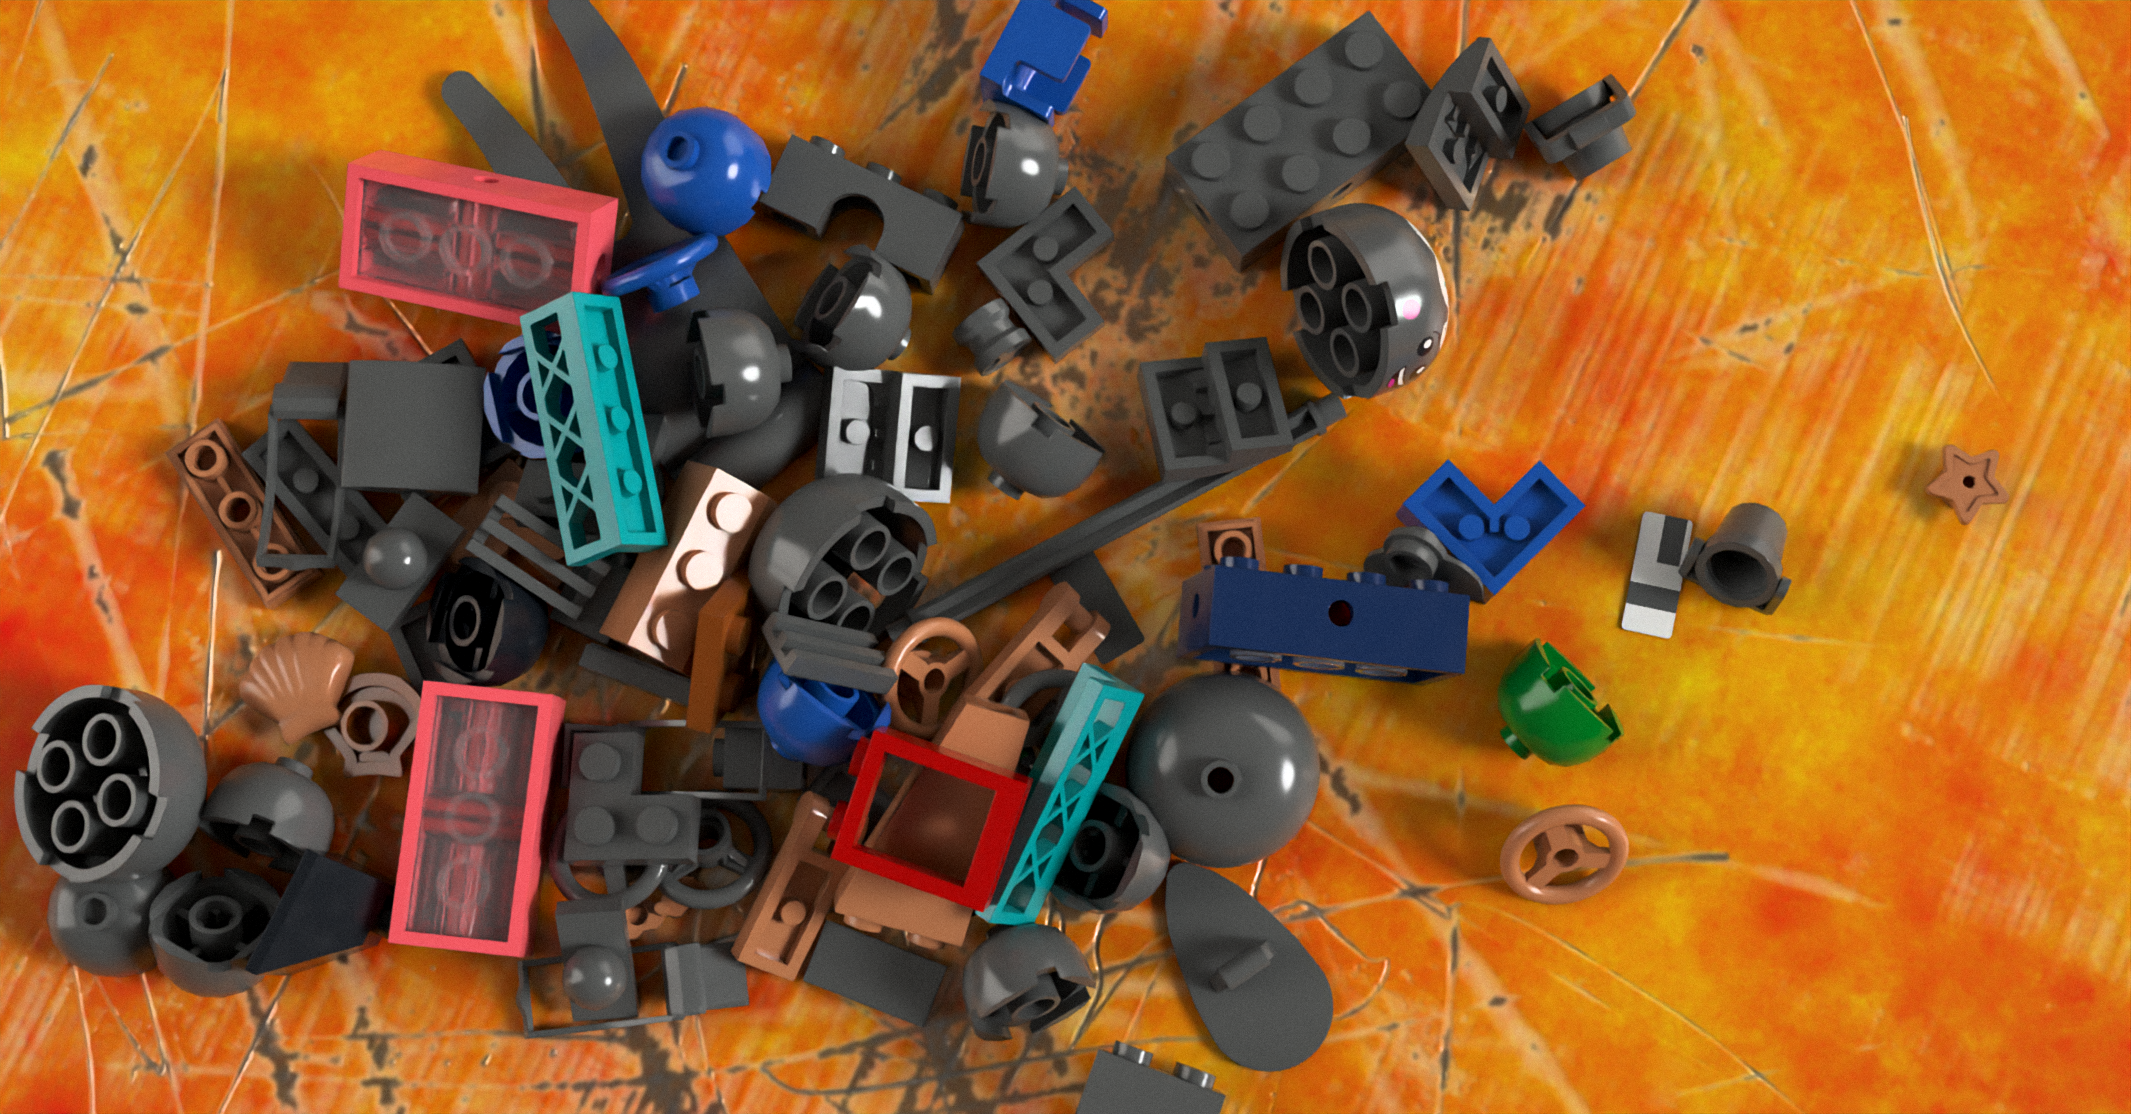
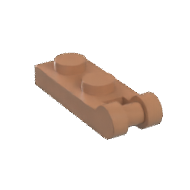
[945,581,1111,722]
[730,791,869,981]

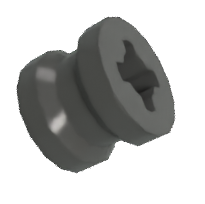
[952,298,1032,376]

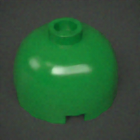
[1497,638,1624,767]

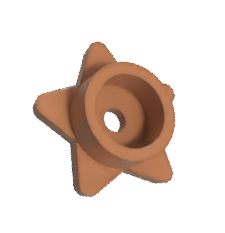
[1925,444,2009,525]

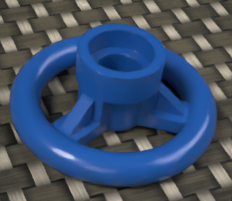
[600,232,719,314]

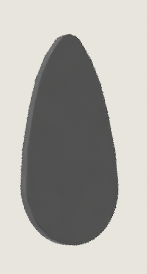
[1165,862,1333,1072]

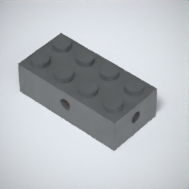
[1164,11,1432,274]

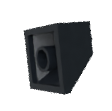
[244,849,396,975]

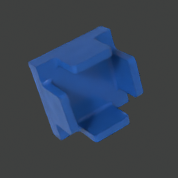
[979,0,1108,127]

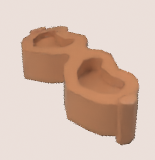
[625,876,708,941]

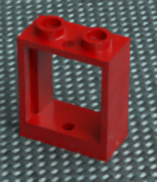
[826,726,1033,912]

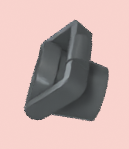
[1523,74,1637,182]
[1678,503,1792,615]

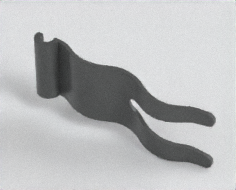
[441,0,824,491]

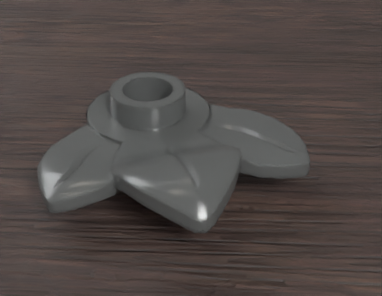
[1364,526,1485,601]

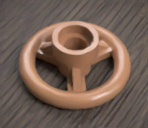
[878,617,984,742]
[1500,804,1629,905]

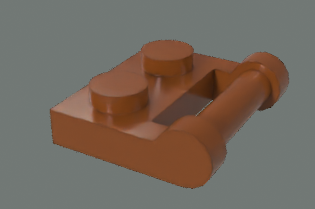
[686,567,759,734]

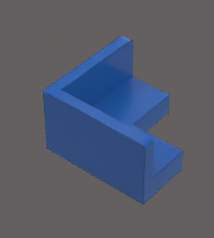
[1395,459,1585,605]

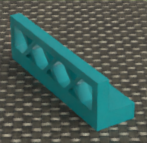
[519,292,668,566]
[975,662,1145,925]

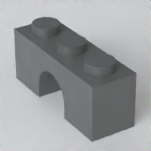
[759,134,965,295]

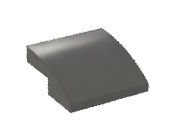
[1405,37,1531,211]
[1137,337,1294,483]
[340,360,486,497]
[815,366,961,503]

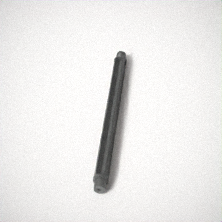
[885,392,1347,644]

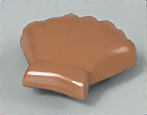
[240,632,355,745]

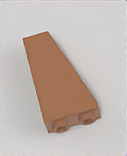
[834,693,1030,950]

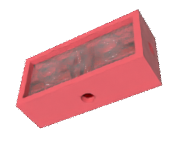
[339,150,619,334]
[388,680,566,957]

